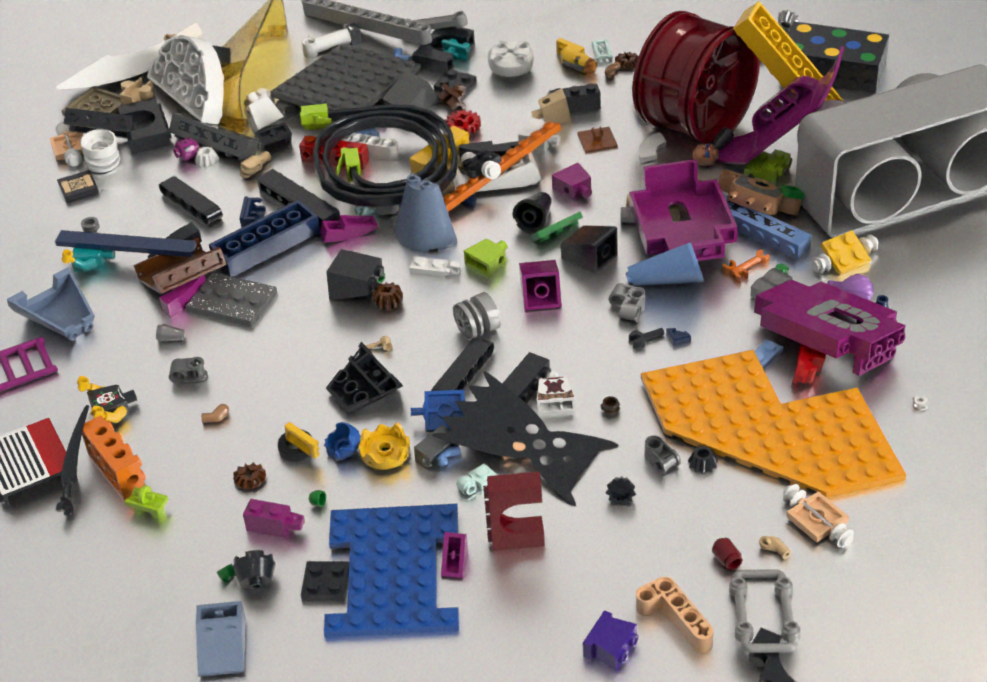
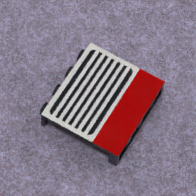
[0,417,78,509]

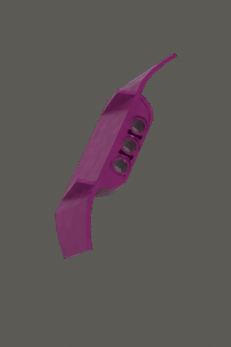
[716,46,844,164]

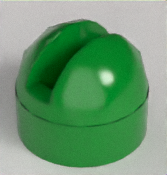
[308,490,326,507]
[216,563,235,582]

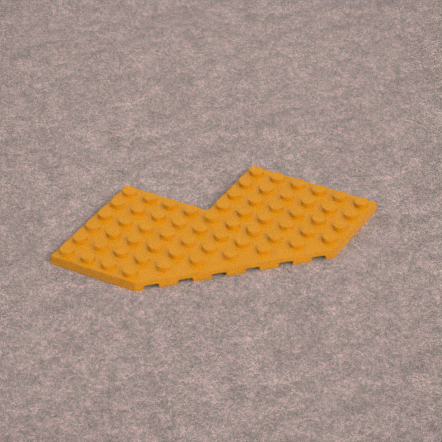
[641,350,906,498]

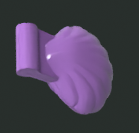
[827,273,874,301]

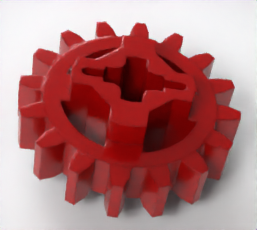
[445,110,481,136]

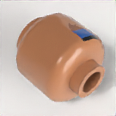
[693,144,719,166]

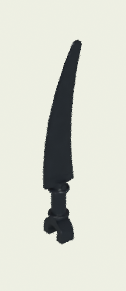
[56,405,89,516]

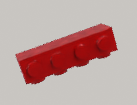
[299,136,369,170]

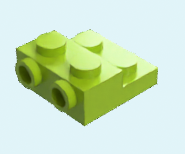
[744,149,792,183]

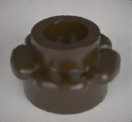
[601,396,620,415]

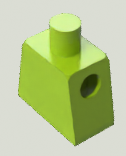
[464,239,508,279]

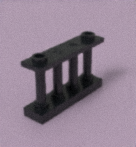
[63,108,138,139]

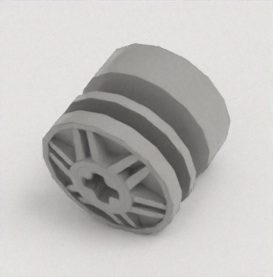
[453,292,501,341]

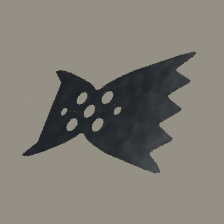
[432,371,619,505]

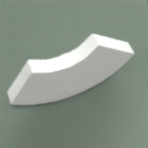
[639,132,666,163]

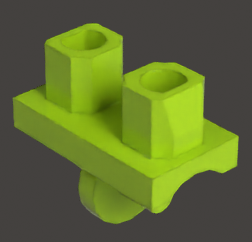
[124,485,169,518]

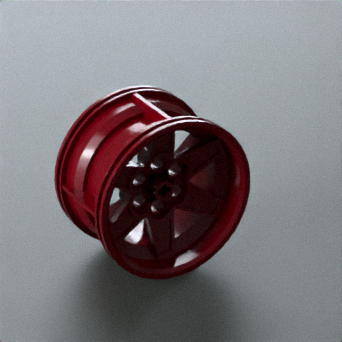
[632,10,760,144]

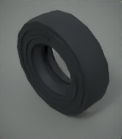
[277,429,312,461]

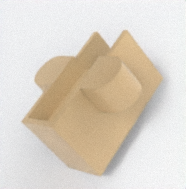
[120,78,155,105]

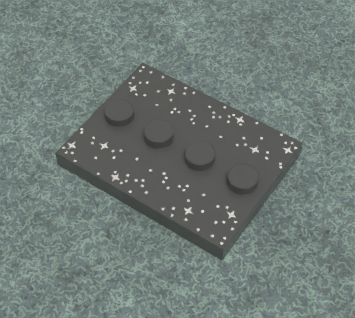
[186,272,277,327]

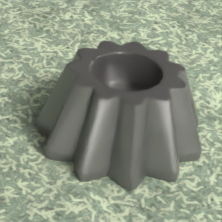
[778,10,800,30]

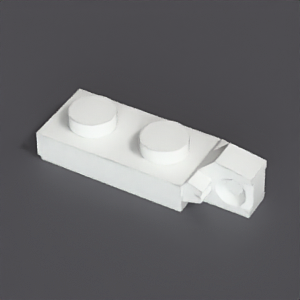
[409,256,461,277]

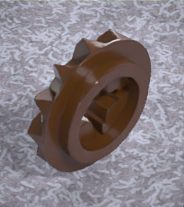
[615,52,638,69]
[233,462,266,489]

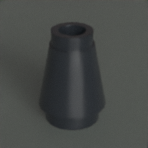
[712,127,734,151]

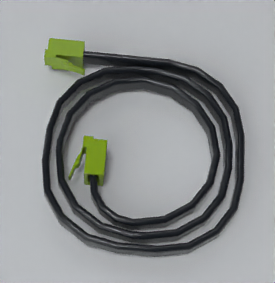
[300,104,458,207]

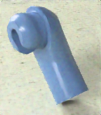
[393,47,411,61]
[435,445,461,467]

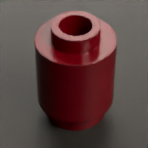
[712,538,743,570]

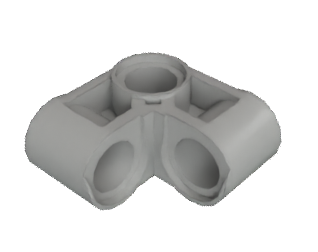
[608,283,646,322]

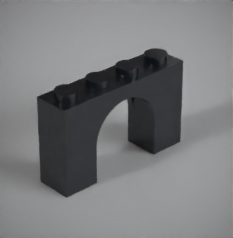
[412,26,475,74]
[118,98,172,154]

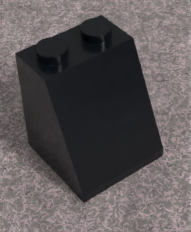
[560,225,618,274]
[326,249,384,300]

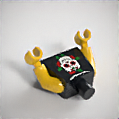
[77,376,137,424]

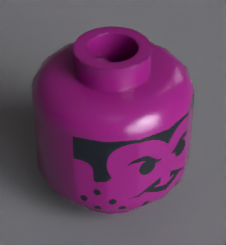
[173,137,199,161]

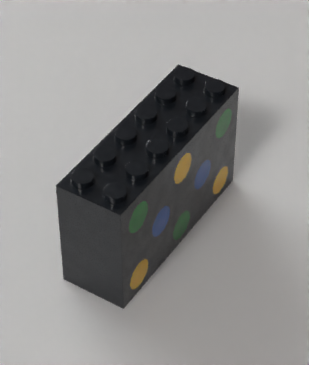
[788,21,889,93]

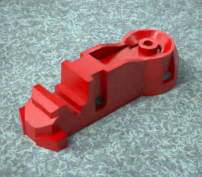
[791,343,826,386]

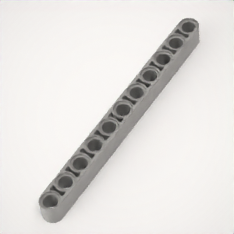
[301,0,432,45]

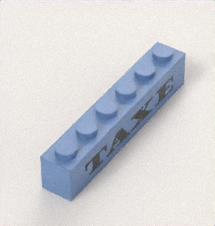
[723,194,811,260]

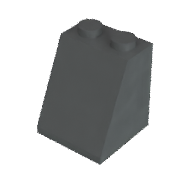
[382,71,440,109]

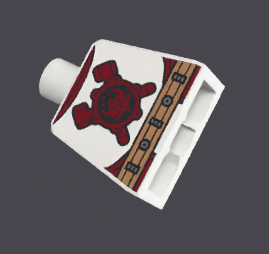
[537,372,576,415]

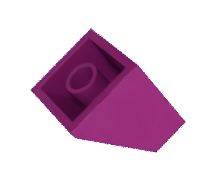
[519,260,562,311]

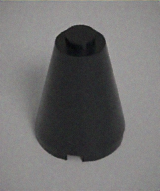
[512,192,552,233]

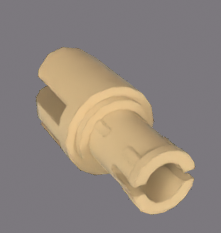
[240,151,271,178]

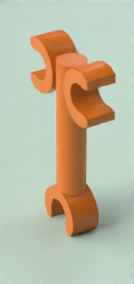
[722,249,770,283]

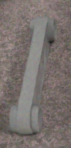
[408,11,468,30]

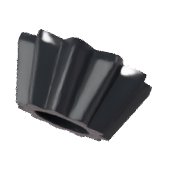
[688,446,718,474]
[605,476,636,505]

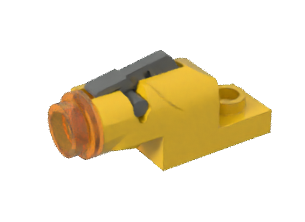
[556,38,598,74]

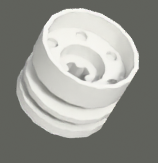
[81,129,120,173]

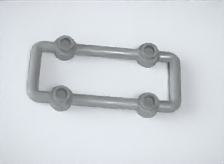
[729,569,800,653]

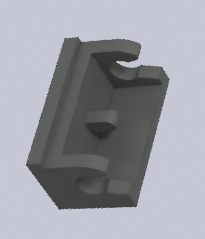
[414,424,457,468]

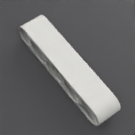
[342,133,399,161]

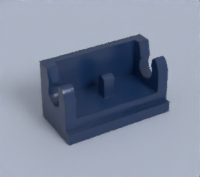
[239,196,266,228]

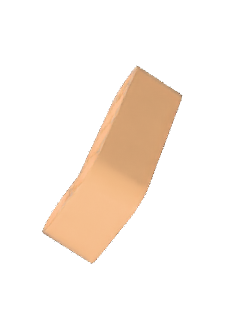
[636,577,713,653]

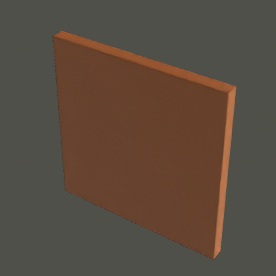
[577,126,618,153]

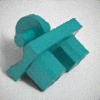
[442,39,471,61]

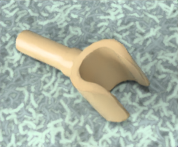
[365,336,393,351]

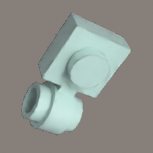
[456,464,497,495]

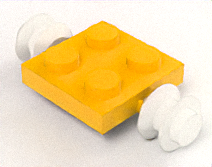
[812,230,878,276]

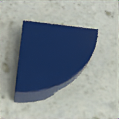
[460,194,477,209]
[666,328,691,346]

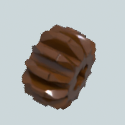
[371,282,403,312]

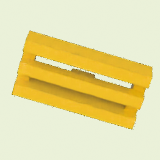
[284,422,320,459]

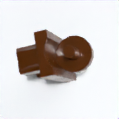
[437,83,466,111]

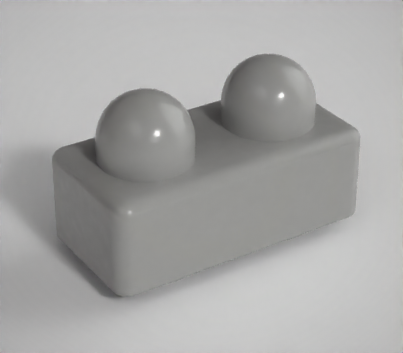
[795,64,987,238]

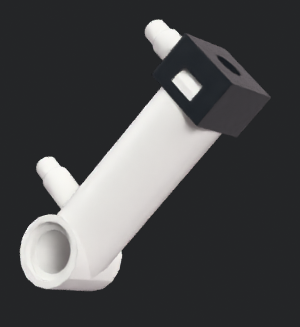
[301,23,362,58]

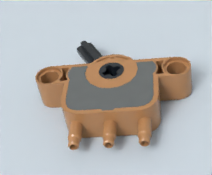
[718,170,803,215]

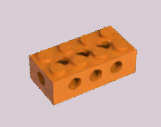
[82,415,146,500]

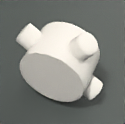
[912,396,928,410]

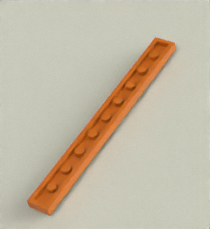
[443,122,562,212]

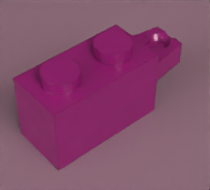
[243,499,305,538]

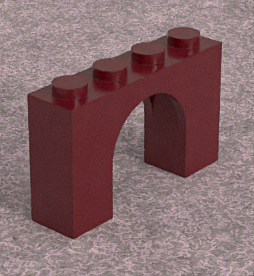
[483,471,545,551]

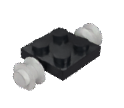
[458,150,502,179]

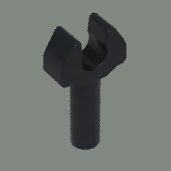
[629,328,664,348]

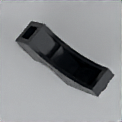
[748,627,796,682]

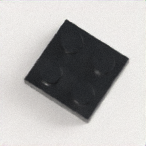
[433,69,477,94]
[301,561,349,601]

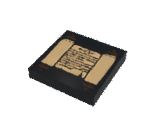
[57,170,99,202]

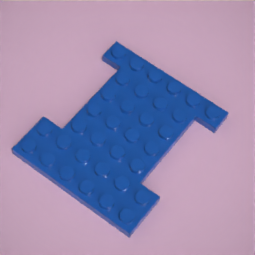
[323,503,459,638]

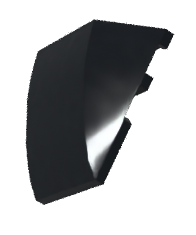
[326,341,403,412]

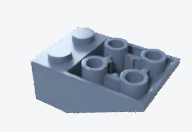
[196,601,246,677]

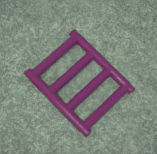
[0,337,58,392]

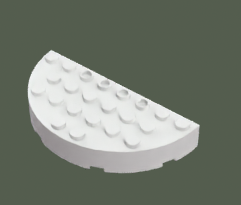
[147,35,224,125]

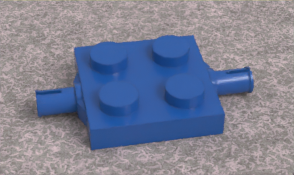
[411,390,465,432]

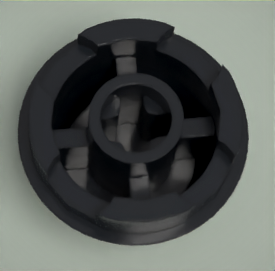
[232,550,276,589]

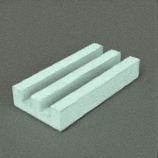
[592,40,613,63]

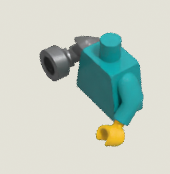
[62,217,116,272]

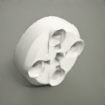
[488,41,534,77]

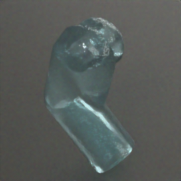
[354,206,379,216]

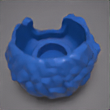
[324,422,361,461]

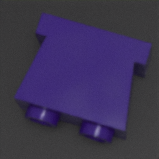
[583,610,639,671]

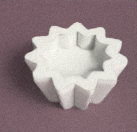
[195,147,219,168]

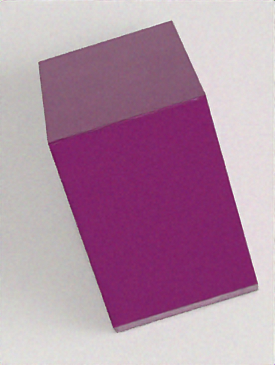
[441,532,469,578]

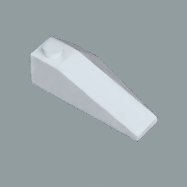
[476,152,542,192]

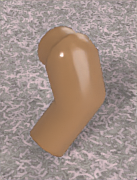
[605,62,621,79]
[201,404,229,423]

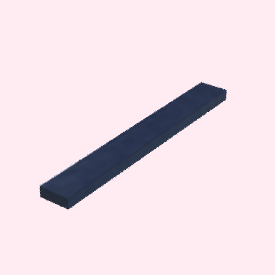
[55,230,197,257]

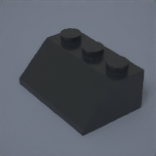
[547,83,601,113]

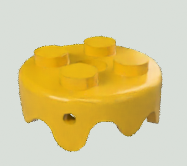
[359,423,411,470]

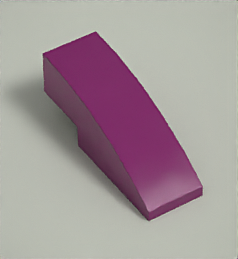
[320,215,378,242]
[159,275,206,318]

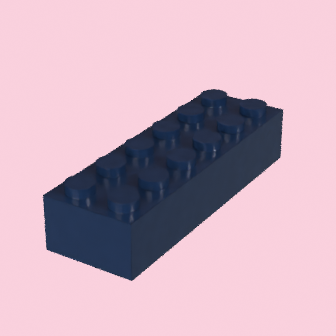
[209,200,320,277]

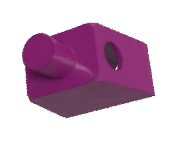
[552,163,592,199]

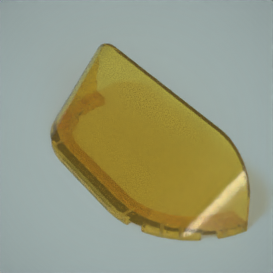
[214,0,288,133]

